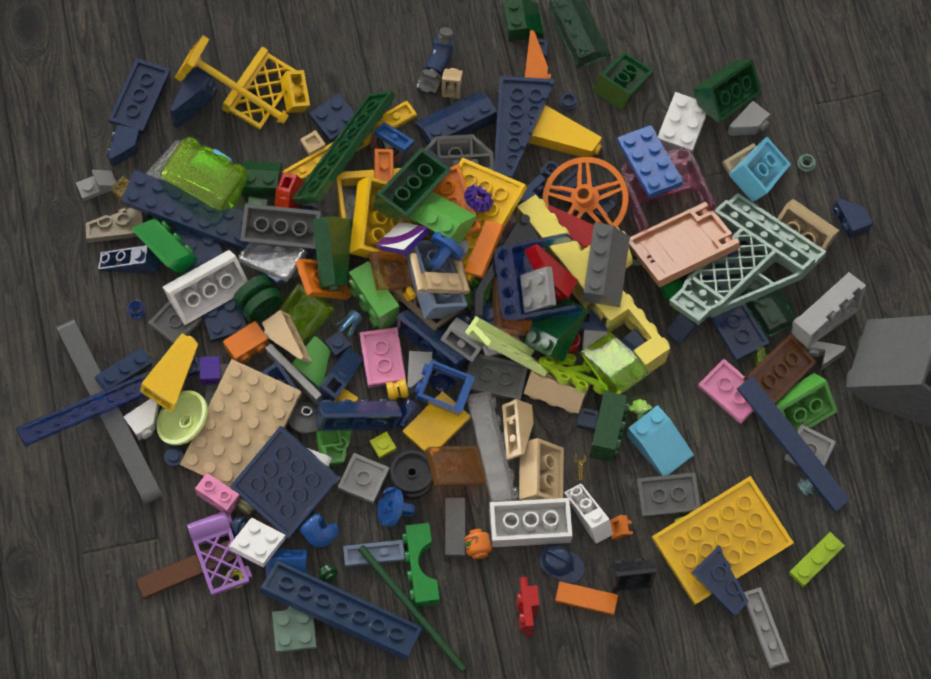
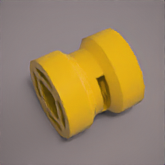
[386,379,409,401]

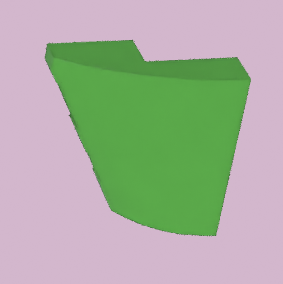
[292,336,331,388]
[314,430,352,467]

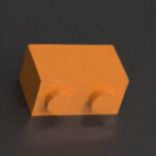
[223,321,269,364]

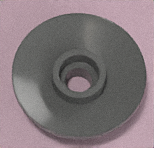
[288,402,318,434]

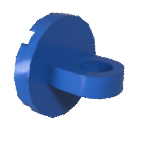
[429,232,466,270]
[377,487,415,527]

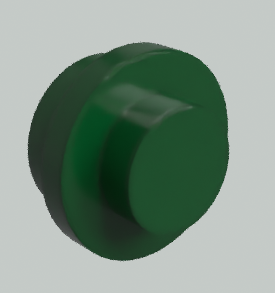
[318,564,338,583]

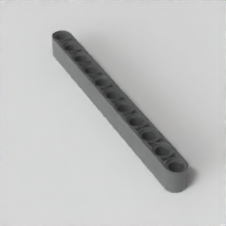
[56,319,163,505]

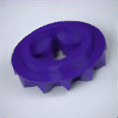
[464,184,494,212]

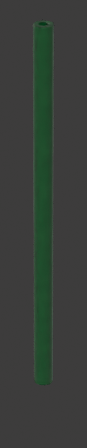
[358,545,467,672]

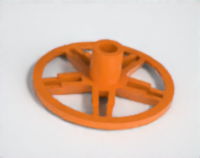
[542,157,629,240]

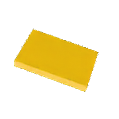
[402,391,471,458]

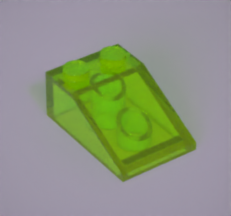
[279,284,334,343]
[580,332,650,394]

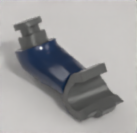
[416,27,454,93]

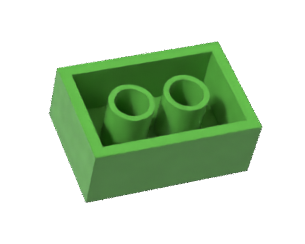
[348,261,399,330]

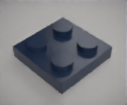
[309,94,354,142]

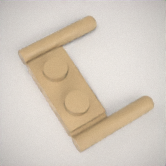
[409,253,470,294]

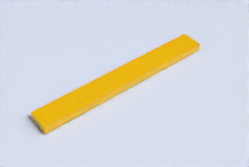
[282,101,417,181]

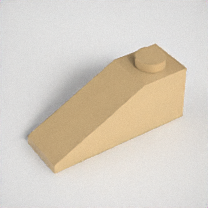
[262,310,312,363]
[502,399,534,460]

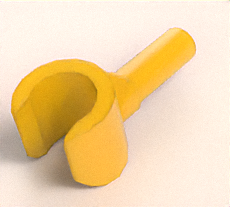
[403,286,417,301]

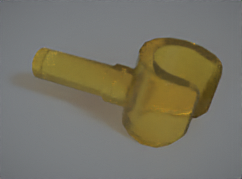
[574,452,586,480]

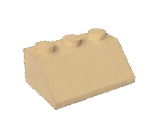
[777,199,840,251]
[524,360,591,413]
[519,438,564,500]

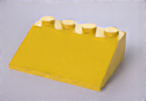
[350,176,412,263]

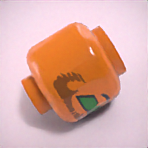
[464,529,492,559]

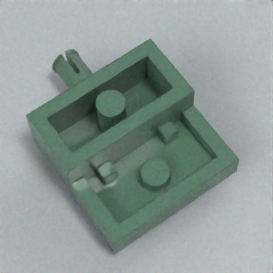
[272,606,317,653]

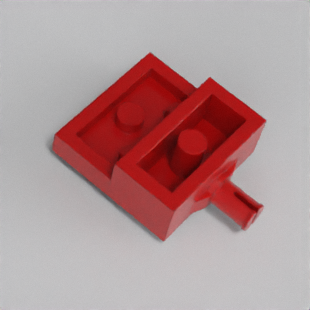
[516,577,539,636]

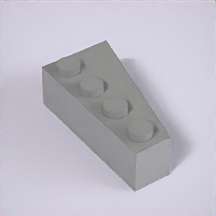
[791,272,866,347]

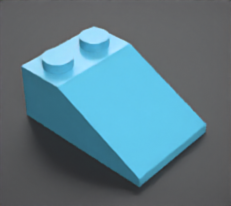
[729,137,791,202]
[626,405,694,476]

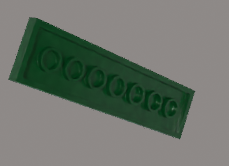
[291,91,396,205]

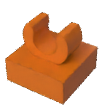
[610,515,633,540]

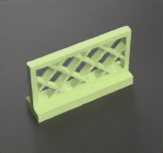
[465,316,547,377]

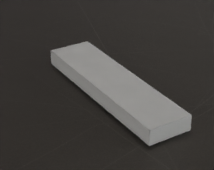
[265,344,323,406]
[744,587,790,669]

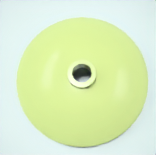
[156,391,208,445]

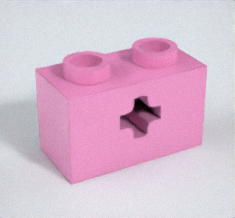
[195,473,240,515]

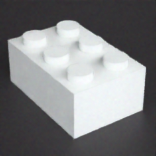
[658,92,707,160]

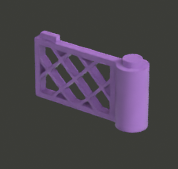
[187,511,252,596]

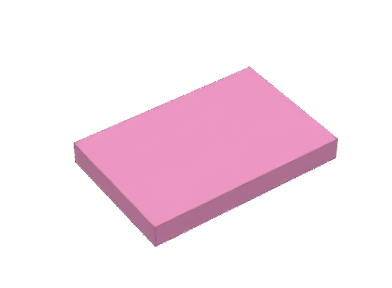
[360,327,406,388]
[698,359,753,424]

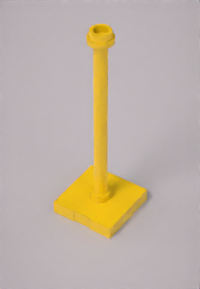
[175,35,289,124]

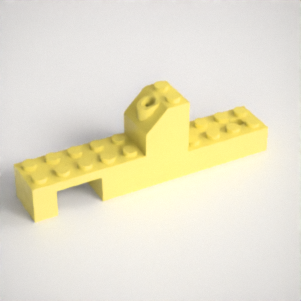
[515,194,670,379]

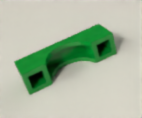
[402,523,440,607]

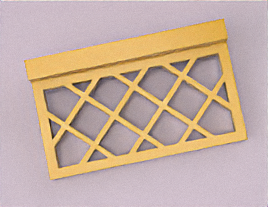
[222,47,296,130]

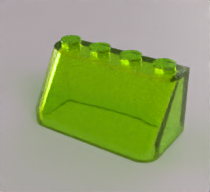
[160,137,250,210]

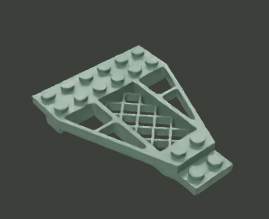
[669,193,827,325]

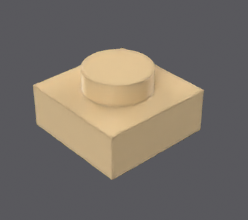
[300,130,326,156]

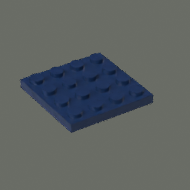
[230,426,340,539]

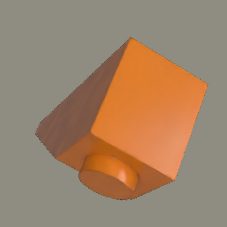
[525,30,551,79]

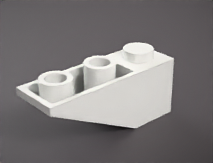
[564,484,613,544]

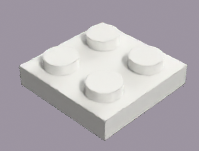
[229,518,285,567]

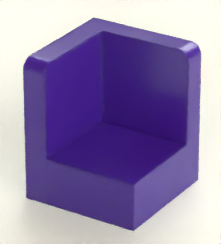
[200,356,221,386]

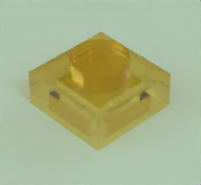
[110,176,129,200]

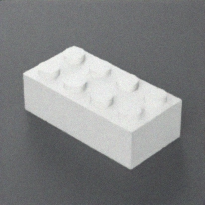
[489,498,572,547]

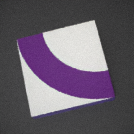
[376,222,429,255]

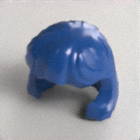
[300,513,339,547]

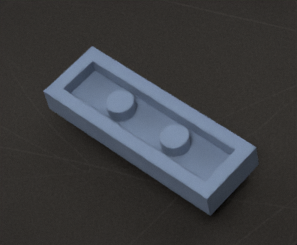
[343,540,405,567]

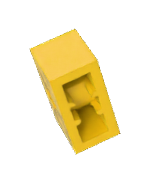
[280,70,310,113]

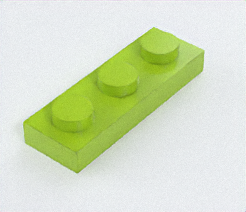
[789,532,845,587]

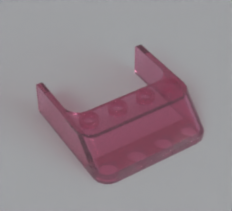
[621,147,715,232]

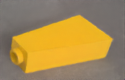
[529,105,602,157]
[140,333,198,413]

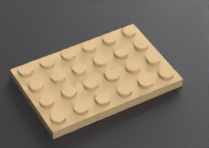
[180,359,302,490]

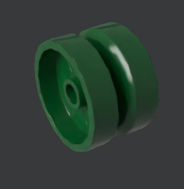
[233,275,283,323]

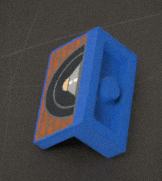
[370,122,414,165]

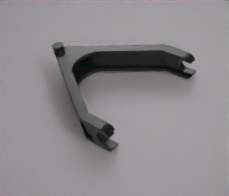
[470,214,571,322]

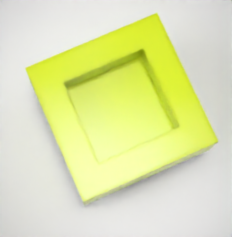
[370,432,396,459]

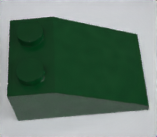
[592,51,654,110]
[523,299,588,362]

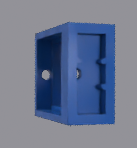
[414,360,475,416]

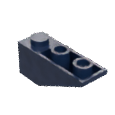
[98,245,160,274]
[317,347,363,401]

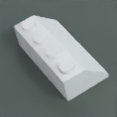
[163,250,248,325]

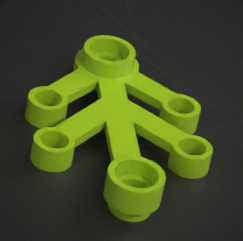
[539,353,610,395]

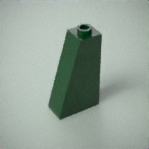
[313,216,352,291]

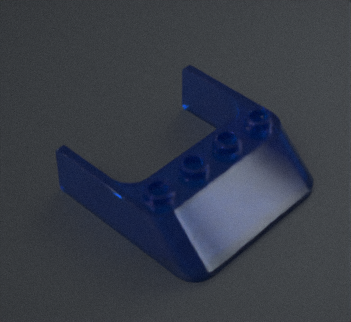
[494,233,582,321]

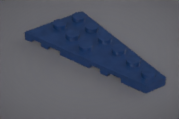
[494,76,555,179]

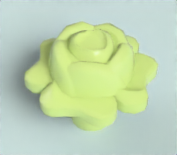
[628,399,652,420]

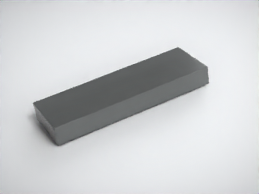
[445,498,465,557]

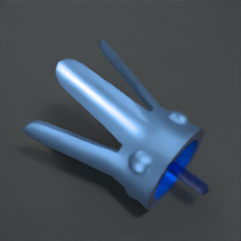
[335,310,363,338]

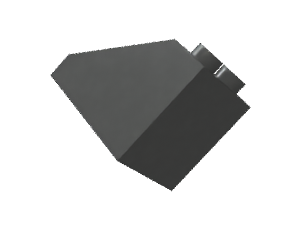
[846,315,931,428]

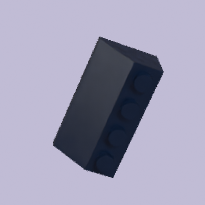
[415,91,497,145]
[397,309,470,371]
[316,399,402,431]

